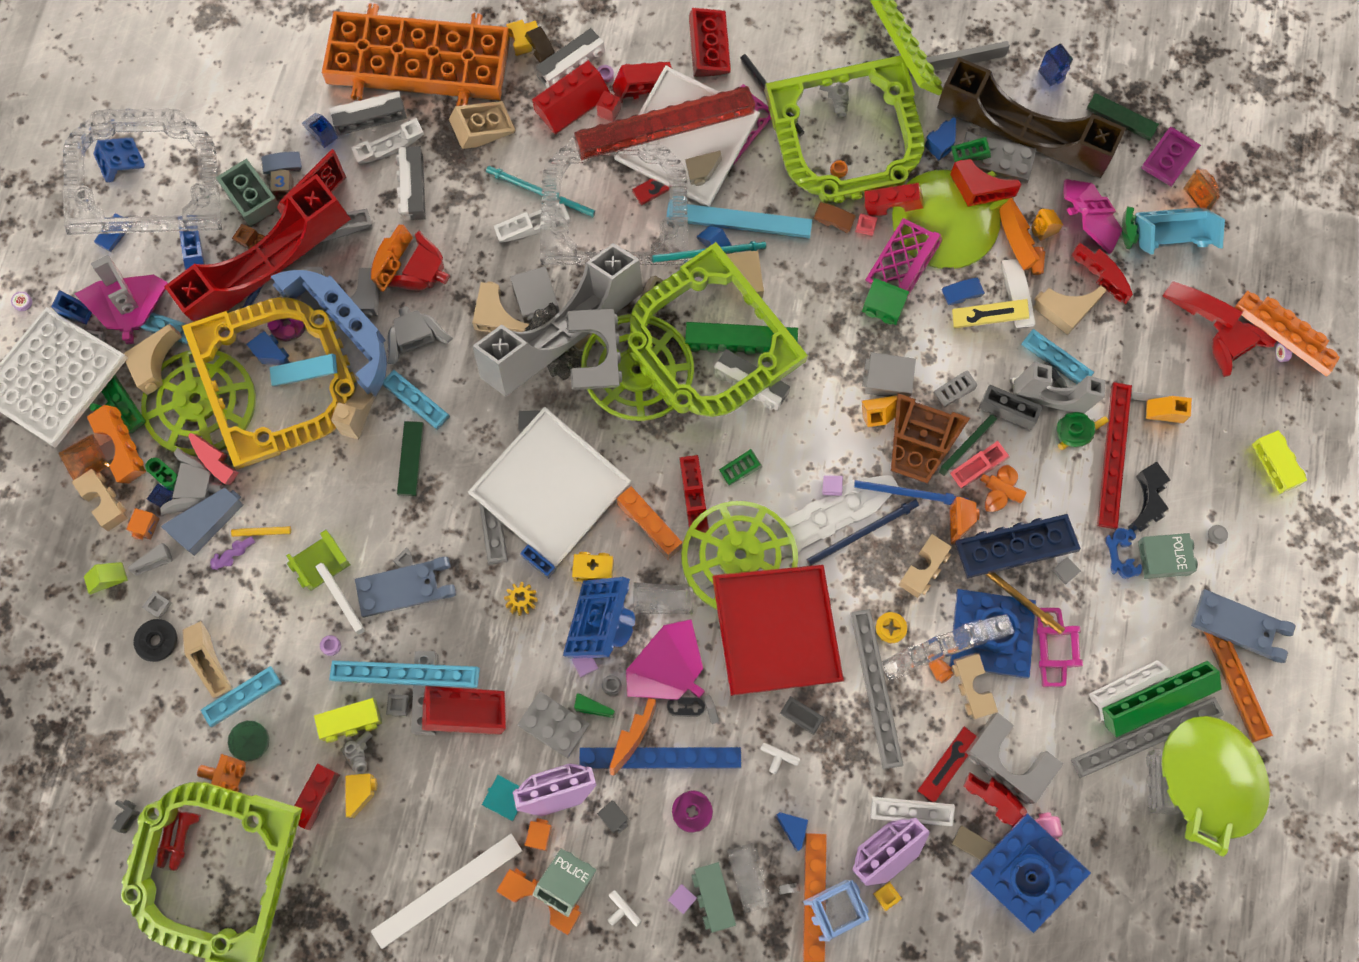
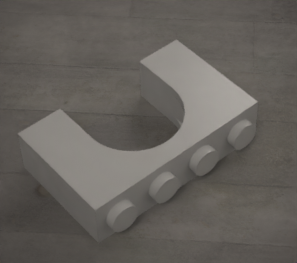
[300,267,380,318]
[566,309,622,390]
[1013,362,1105,414]
[965,713,1063,804]

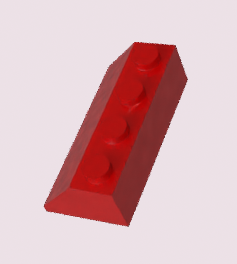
[532,60,610,135]

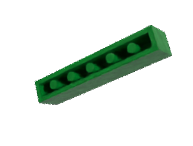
[685,322,798,355]
[1102,661,1222,738]

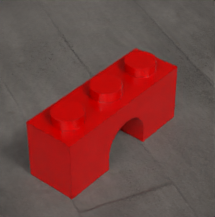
[864,183,923,217]
[294,763,340,830]

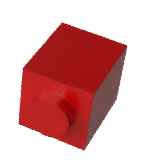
[596,91,621,123]

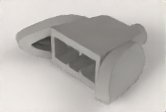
[387,306,453,364]
[160,447,223,516]

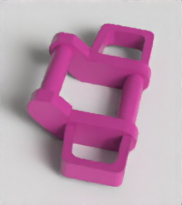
[1037,608,1083,687]

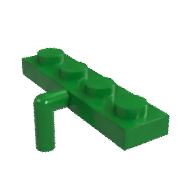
[90,375,146,434]

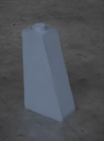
[161,488,243,556]

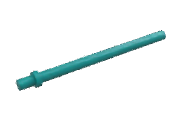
[486,166,596,217]
[652,241,767,263]

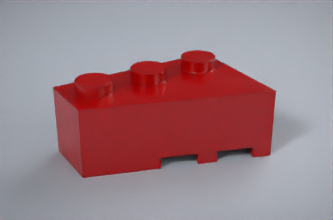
[612,61,672,103]

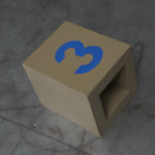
[271,169,293,199]

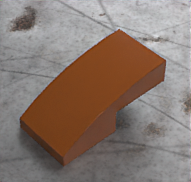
[813,202,856,233]
[232,224,265,249]

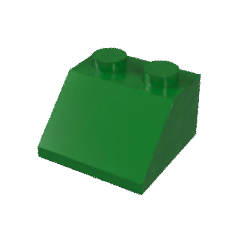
[862,278,909,325]

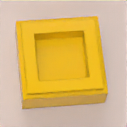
[873,881,902,911]

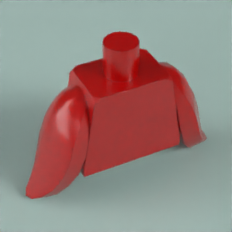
[387,230,450,291]
[1212,320,1277,377]

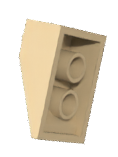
[449,101,516,149]

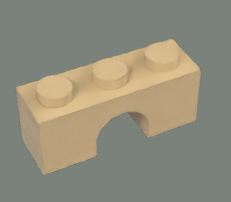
[72,469,128,531]
[898,534,952,598]
[952,653,998,719]

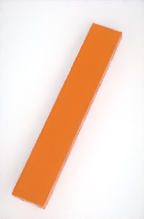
[1204,632,1273,743]

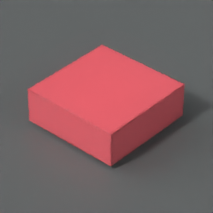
[855,213,878,236]

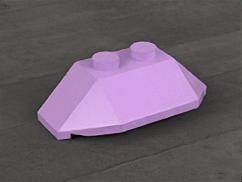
[513,763,597,816]
[853,818,930,886]

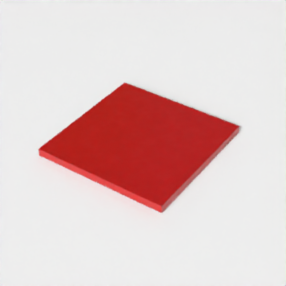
[712,565,844,696]

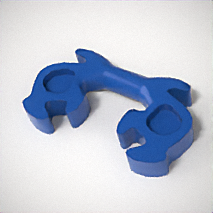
[1105,528,1142,579]

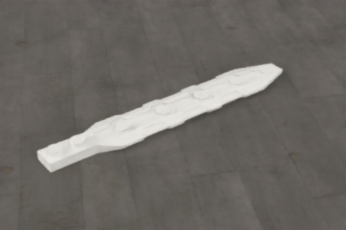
[692,475,899,591]

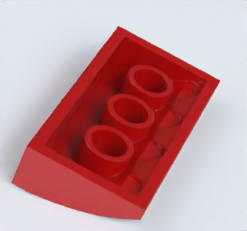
[689,8,731,77]

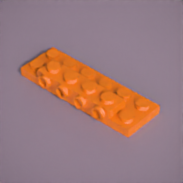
[1234,290,1340,377]

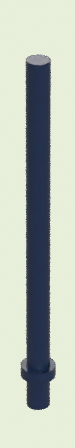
[806,499,919,566]

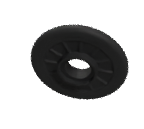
[133,619,177,662]

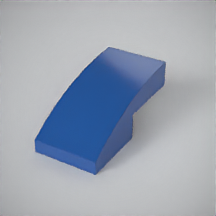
[941,277,985,305]

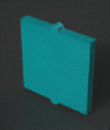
[482,775,520,821]

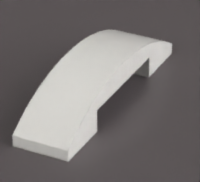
[351,118,424,164]

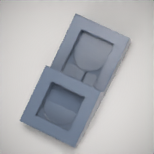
[261,152,302,174]

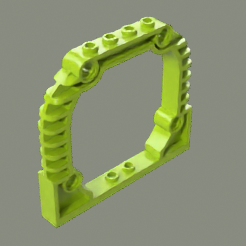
[764,55,925,204]
[628,242,808,417]
[121,782,302,962]

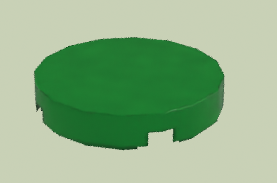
[1056,412,1096,447]

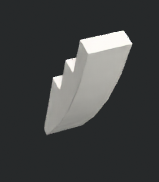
[494,204,571,243]
[1001,259,1035,328]

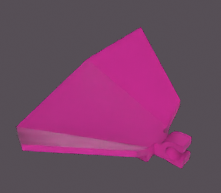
[1064,179,1122,254]
[74,274,168,344]
[626,619,705,700]

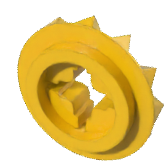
[875,612,907,644]

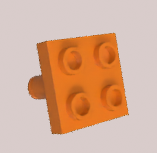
[197,754,246,792]

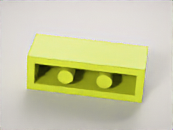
[1252,430,1307,494]
[314,698,382,743]

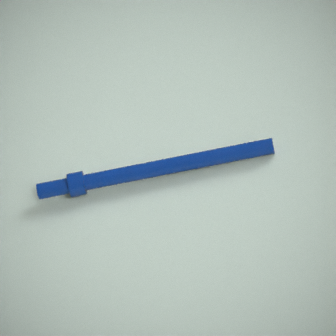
[854,480,969,505]

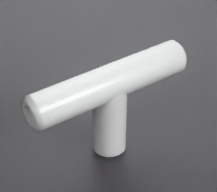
[761,743,800,774]
[608,890,641,927]

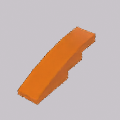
[999,198,1040,270]
[610,698,656,776]

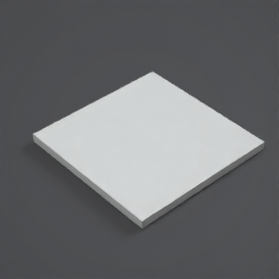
[614,66,760,207]
[468,407,632,567]

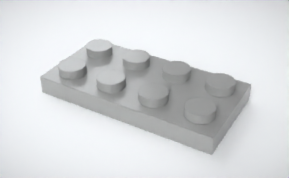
[960,132,1036,183]

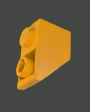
[1031,209,1063,241]
[862,396,897,427]
[1146,396,1192,423]

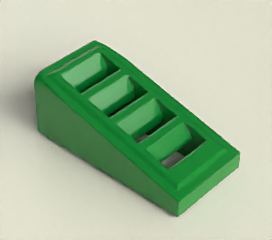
[951,137,991,162]
[719,449,762,486]
[574,693,615,718]

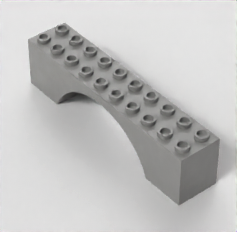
[472,243,643,396]

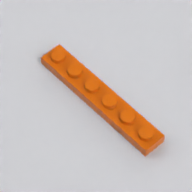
[803,833,826,962]

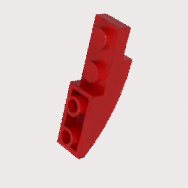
[1071,243,1133,305]
[963,772,1029,827]

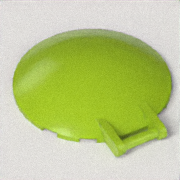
[892,170,1014,269]
[1162,716,1270,857]

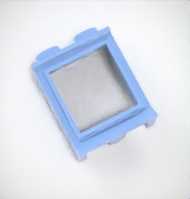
[803,880,870,942]

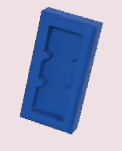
[94,213,132,252]

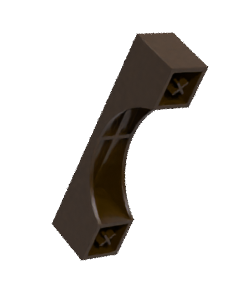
[937,57,1126,179]

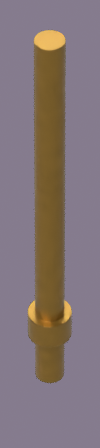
[985,572,1065,635]

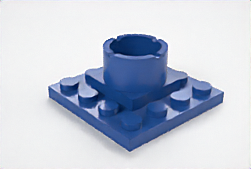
[563,577,635,658]
[949,589,1036,679]
[970,813,1091,933]

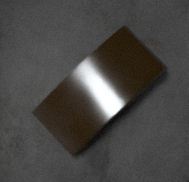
[525,26,555,63]

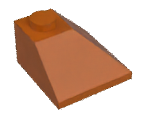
[949,497,980,545]

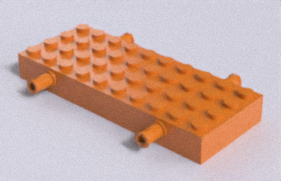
[322,3,510,106]

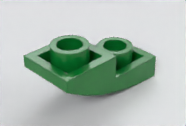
[1122,206,1139,250]

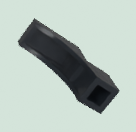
[1128,462,1170,532]

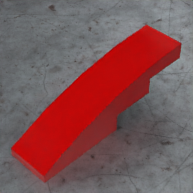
[1162,281,1243,329]
[679,455,709,533]

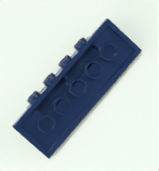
[955,514,1081,579]

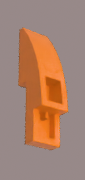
[371,225,413,292]

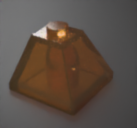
[1183,169,1220,211]
[58,434,110,480]

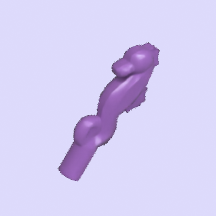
[210,536,256,570]

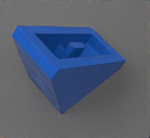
[697,225,732,254]
[51,290,92,325]
[776,812,808,852]

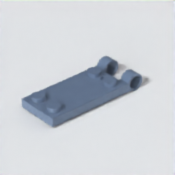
[355,557,456,618]
[1191,589,1296,663]

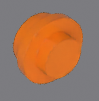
[830,160,848,178]

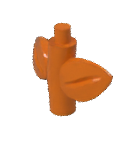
[980,465,1027,512]

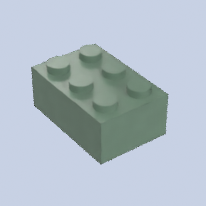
[215,158,279,227]
[691,862,736,933]

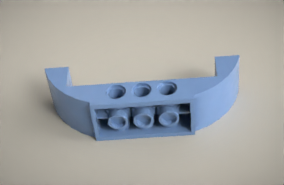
[271,270,387,397]

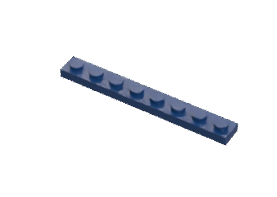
[579,747,741,769]

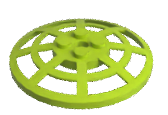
[581,314,694,421]
[141,350,256,457]
[681,501,798,610]

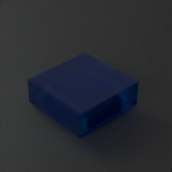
[147,484,173,508]

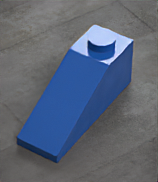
[179,224,205,270]

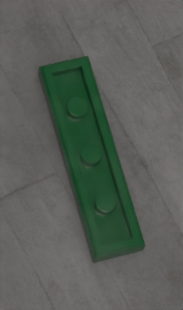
[1086,93,1159,141]
[939,414,997,476]
[397,421,424,496]

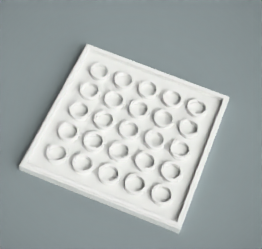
[0,307,128,448]

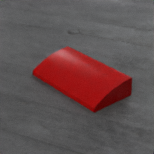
[422,686,506,734]

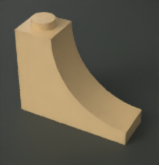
[726,251,764,299]
[472,281,530,332]
[1033,286,1106,335]
[123,324,182,395]
[331,384,375,440]
[183,621,232,698]

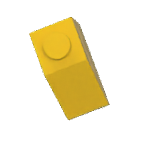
[345,773,377,819]

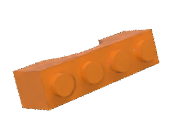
[87,405,146,484]
[617,486,682,560]
[496,868,582,935]

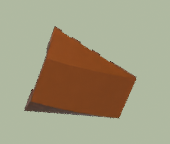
[891,393,970,483]

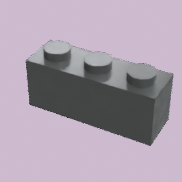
[979,384,1043,430]

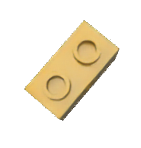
[572,552,614,582]

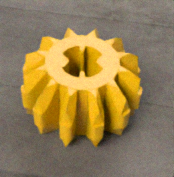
[504,582,538,616]

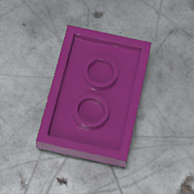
[1141,126,1201,187]

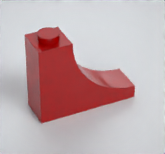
[950,159,1021,207]

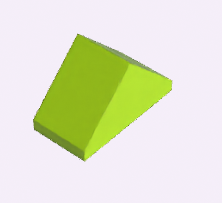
[84,562,128,595]

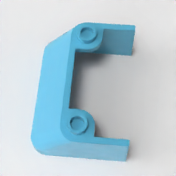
[1135,207,1225,254]

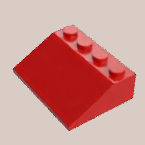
[277,149,347,215]

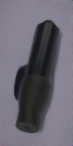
[1044,362,1068,388]

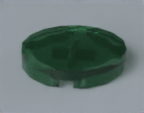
[227,721,270,762]

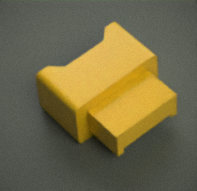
[506,19,538,56]

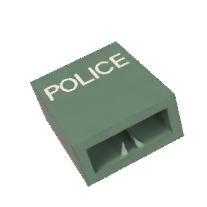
[1138,533,1198,579]
[533,848,596,917]

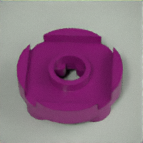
[267,318,306,342]
[672,790,713,833]

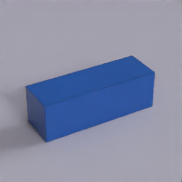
[520,544,556,579]

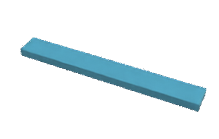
[666,202,812,238]
[329,661,480,688]

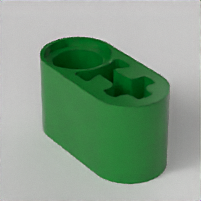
[145,458,178,491]

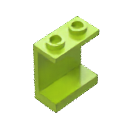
[286,530,351,591]

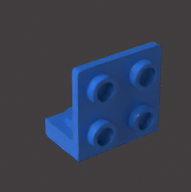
[93,138,145,182]

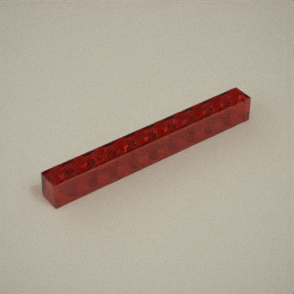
[574,86,755,161]

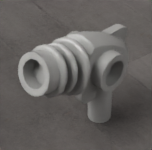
[819,82,849,117]
[340,731,373,774]

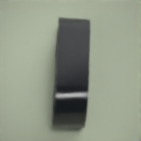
[667,697,705,717]

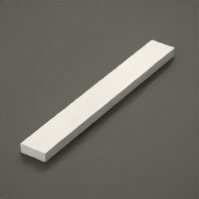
[371,834,523,949]

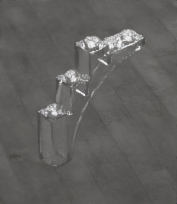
[882,614,1015,680]

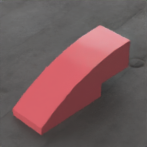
[189,433,239,485]
[950,441,1010,489]

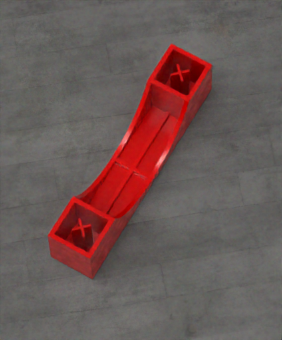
[164,174,351,322]

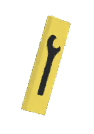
[952,299,1030,329]

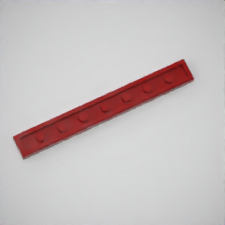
[1097,382,1132,529]

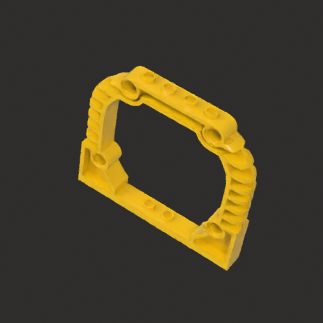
[182,297,357,470]

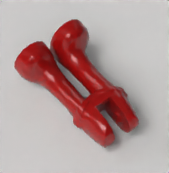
[156,810,201,871]

